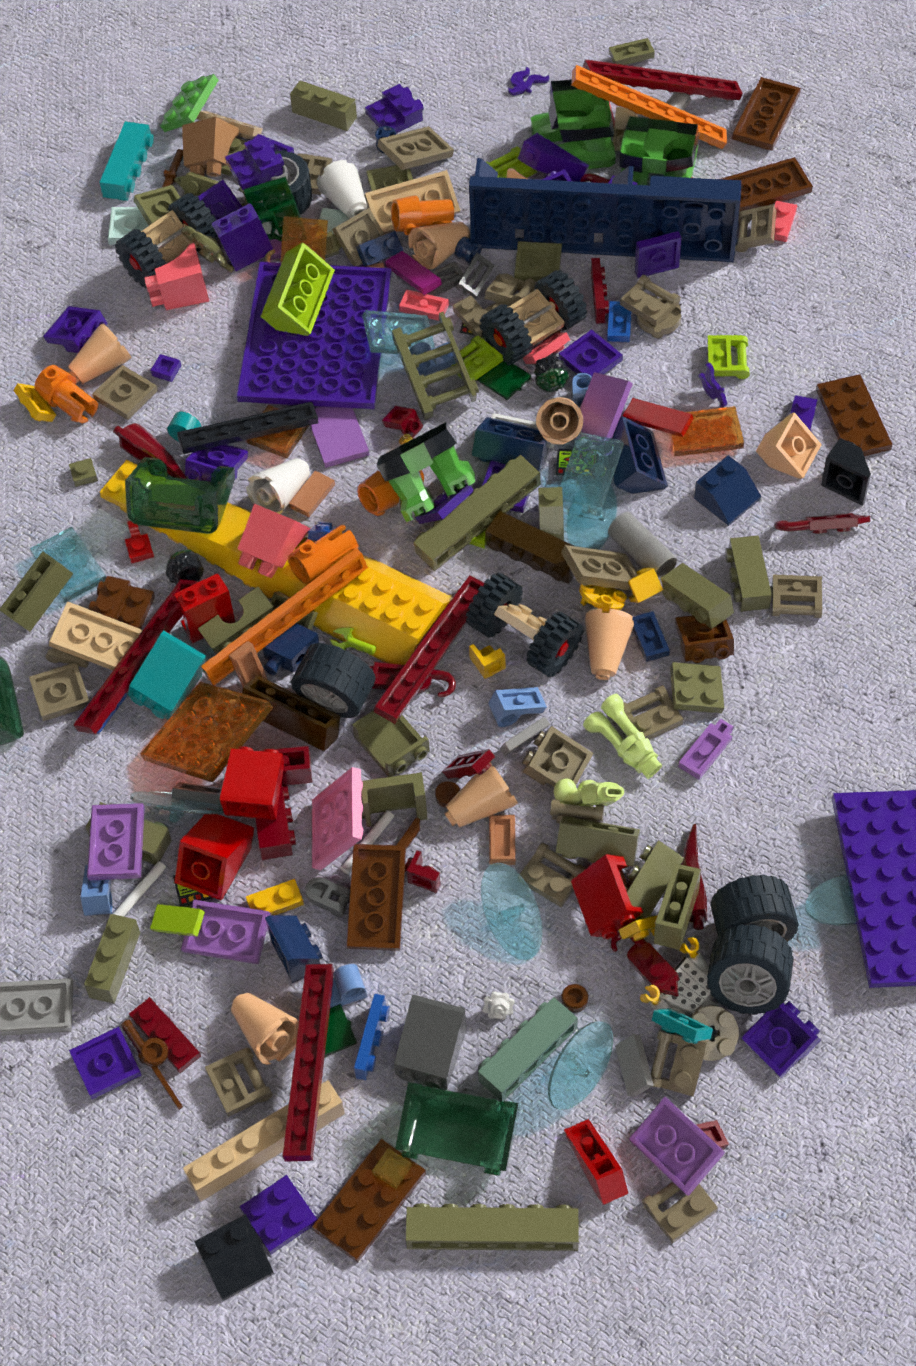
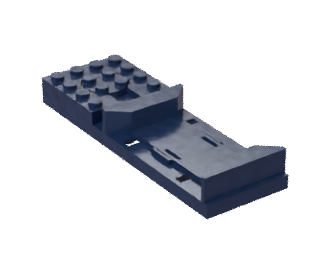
[469,158,741,262]

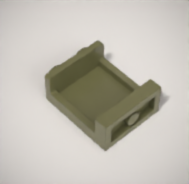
[352,710,430,777]
[361,772,428,827]

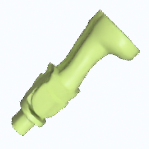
[583,694,662,779]
[554,778,624,807]

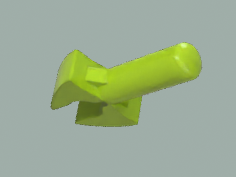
[330,627,376,655]

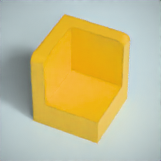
[628,567,663,603]
[469,644,506,679]

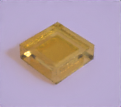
[372,1148,412,1189]

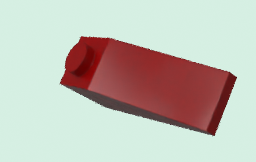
[564,1119,629,1205]

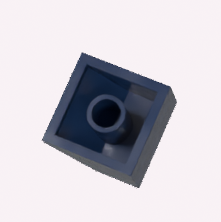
[694,455,761,526]
[265,915,323,983]

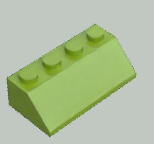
[260,242,335,336]

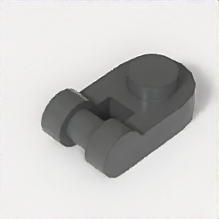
[305,877,350,918]

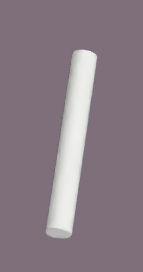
[340,810,394,875]
[113,861,166,917]

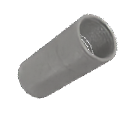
[608,512,677,580]

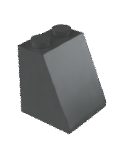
[394,994,467,1089]

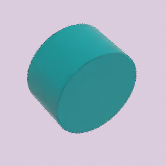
[167,411,202,442]

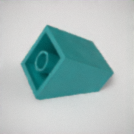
[128,630,206,721]

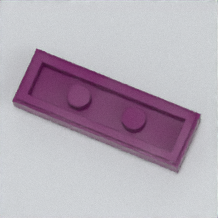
[385,251,442,295]

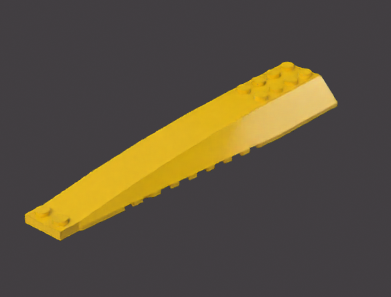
[100,459,453,665]

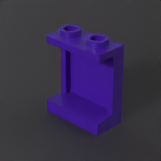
[212,204,273,271]

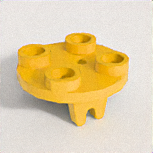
[579,584,627,613]

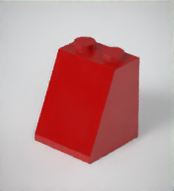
[220,746,284,820]
[174,811,254,900]

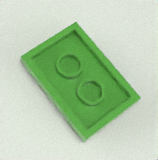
[160,74,219,132]

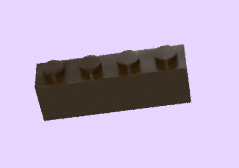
[485,511,574,584]
[241,675,341,751]

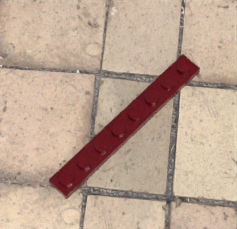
[582,59,743,101]
[373,575,484,724]
[73,579,198,734]
[283,964,334,1162]

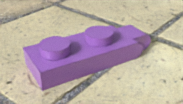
[678,719,734,780]

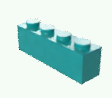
[100,121,154,201]

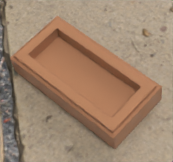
[289,471,335,517]
[229,641,268,687]
[489,815,516,865]

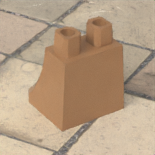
[182,117,239,177]

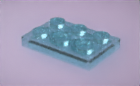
[362,310,435,354]
[560,432,624,509]
[30,527,106,603]

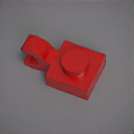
[124,519,154,564]

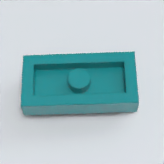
[651,1008,713,1044]

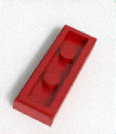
[622,398,694,437]

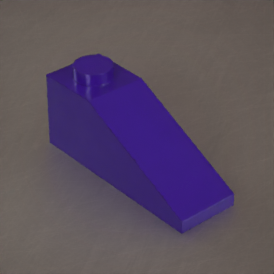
[518,133,589,182]

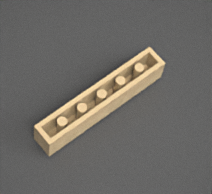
[183,1080,345,1202]

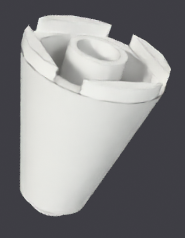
[317,160,367,218]
[246,458,310,514]

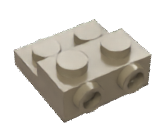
[522,726,594,787]

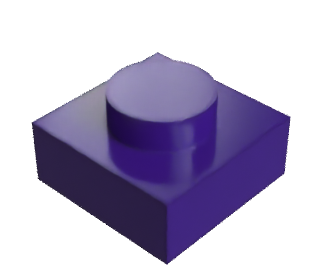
[150,354,182,382]

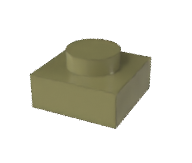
[69,458,98,487]

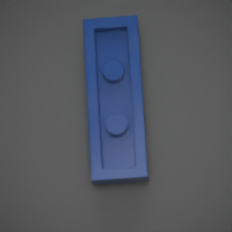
[354,993,390,1080]

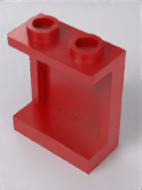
[175,574,235,644]
[571,854,643,939]

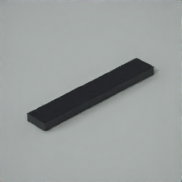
[177,402,318,454]

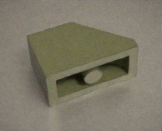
[538,487,564,541]

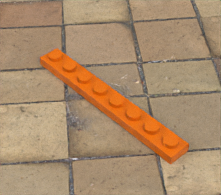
[571,65,727,149]
[201,548,368,686]

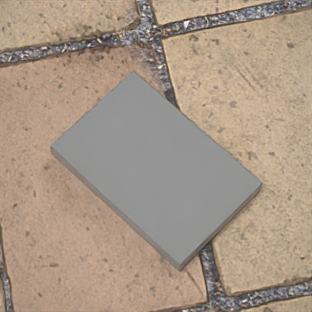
[0,978,74,1036]

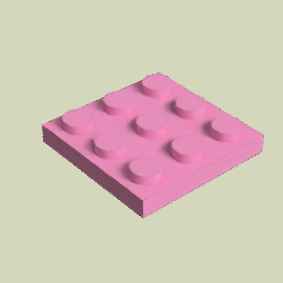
[312,767,363,870]

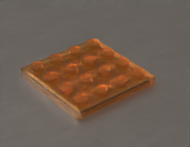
[140,682,273,783]

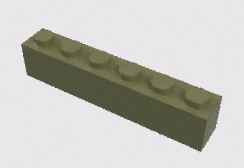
[414,455,541,571]
[406,1203,579,1251]

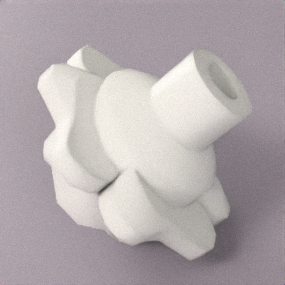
[482,992,514,1020]

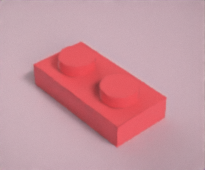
[774,201,797,242]
[399,289,449,321]
[523,332,570,364]

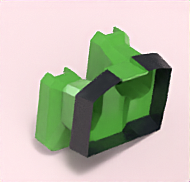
[531,79,616,169]
[619,116,699,185]
[377,422,475,522]

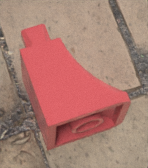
[144,243,209,310]
[238,504,311,578]

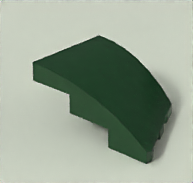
[244,176,308,242]

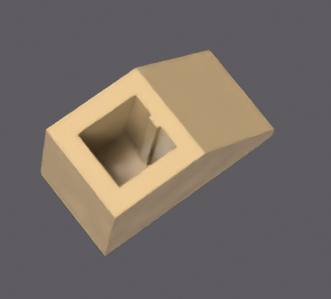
[613,107,638,151]

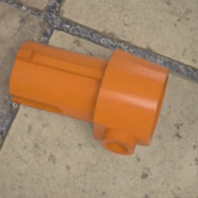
[391,195,454,236]
[34,365,98,423]
[357,470,424,516]
[288,525,359,584]

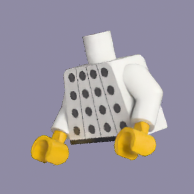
[640,937,719,1017]

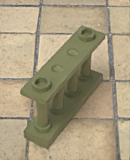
[392,312,479,420]

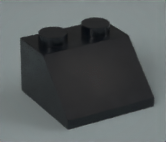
[821,438,871,506]
[194,1214,274,1301]

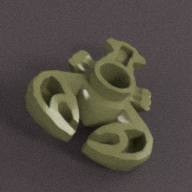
[181,226,234,273]

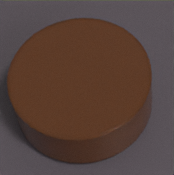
[435,781,460,808]
[561,984,588,1013]
[140,1038,168,1067]

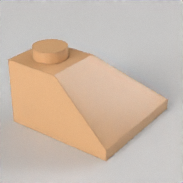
[756,412,822,479]

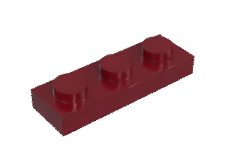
[591,258,609,324]
[442,749,495,779]
[129,997,201,1073]

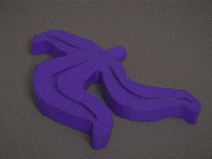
[508,67,550,96]
[698,363,728,408]

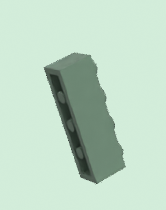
[478,997,578,1103]

